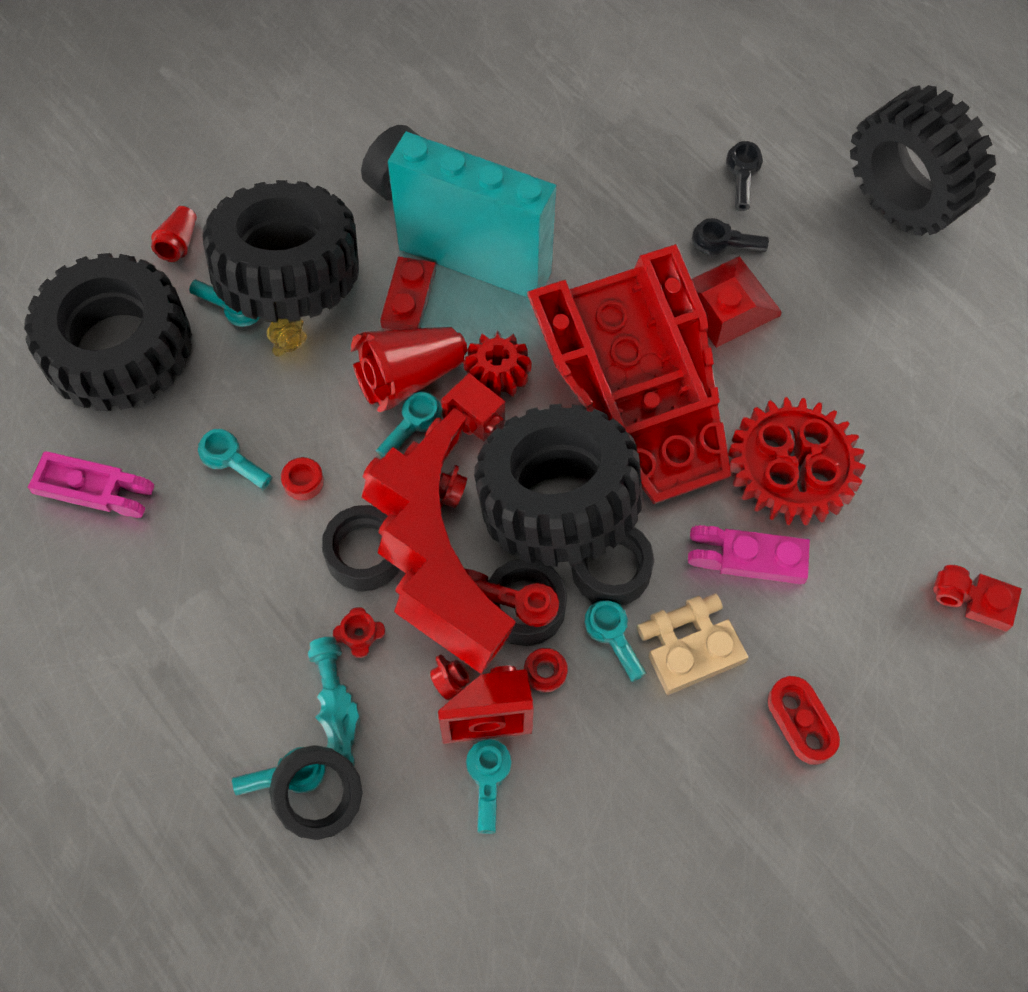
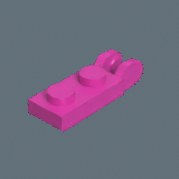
[27,451,155,518]
[688,525,810,584]

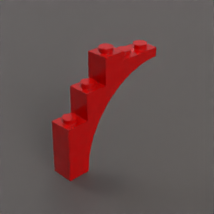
[361,408,516,674]

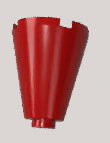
[351,327,467,412]

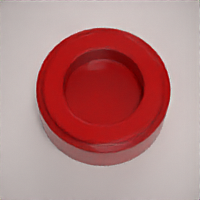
[281,457,324,500]

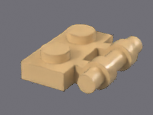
[637,593,749,695]

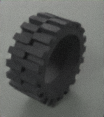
[850,85,996,236]

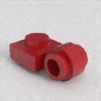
[933,565,1022,632]

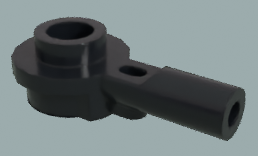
[726,141,763,211]
[692,218,769,255]

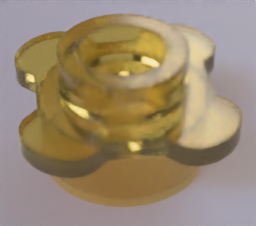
[267,318,307,357]

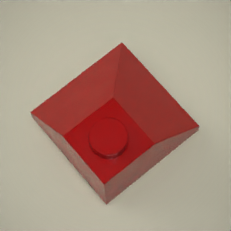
[691,256,782,348]
[438,665,534,744]

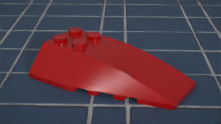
[527,244,731,504]

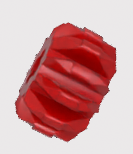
[463,330,532,397]

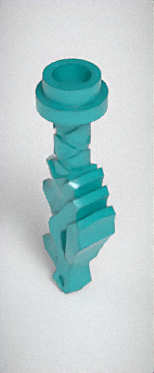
[308,637,361,766]

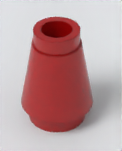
[151,206,197,262]

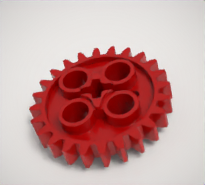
[728,397,866,526]

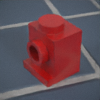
[441,373,506,442]

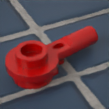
[474,579,559,627]

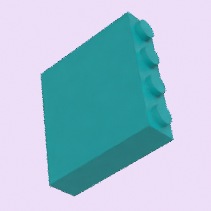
[388,131,557,298]

